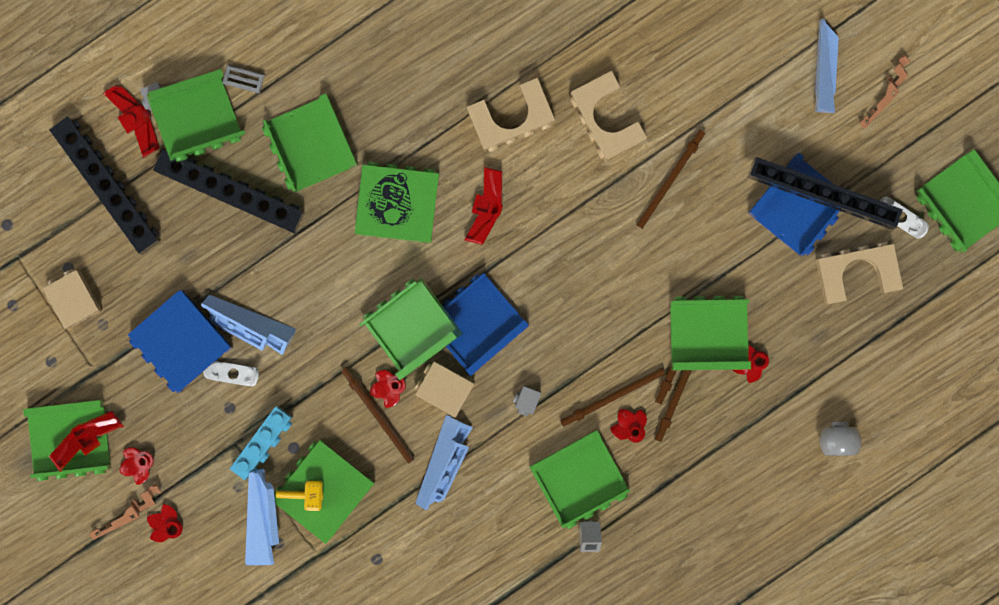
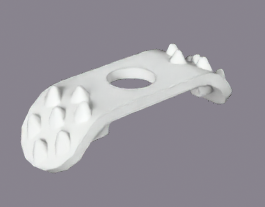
[880,196,929,239]
[203,361,259,387]

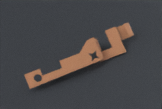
[859,55,910,129]
[89,484,161,540]

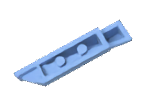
[815,19,839,113]
[201,295,296,355]
[416,415,473,510]
[245,469,279,565]

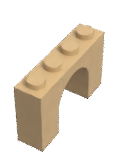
[569,71,647,162]
[467,78,555,153]
[816,242,903,305]

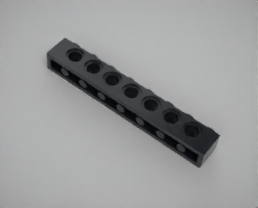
[49,116,160,255]
[153,150,304,234]
[747,157,903,230]

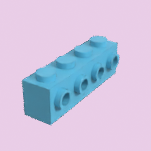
[230,406,293,480]

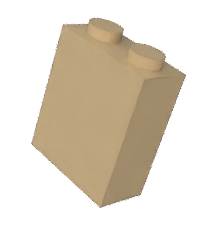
[43,269,102,329]
[414,362,474,418]

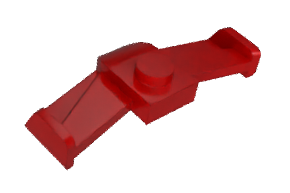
[103,84,160,159]
[464,166,503,245]
[49,411,124,472]

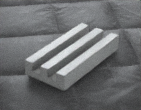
[223,65,265,94]

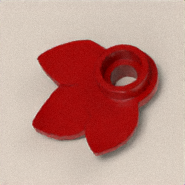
[732,346,769,383]
[370,370,406,408]
[610,409,647,443]
[119,447,154,485]
[146,504,183,542]

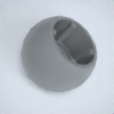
[819,422,862,456]

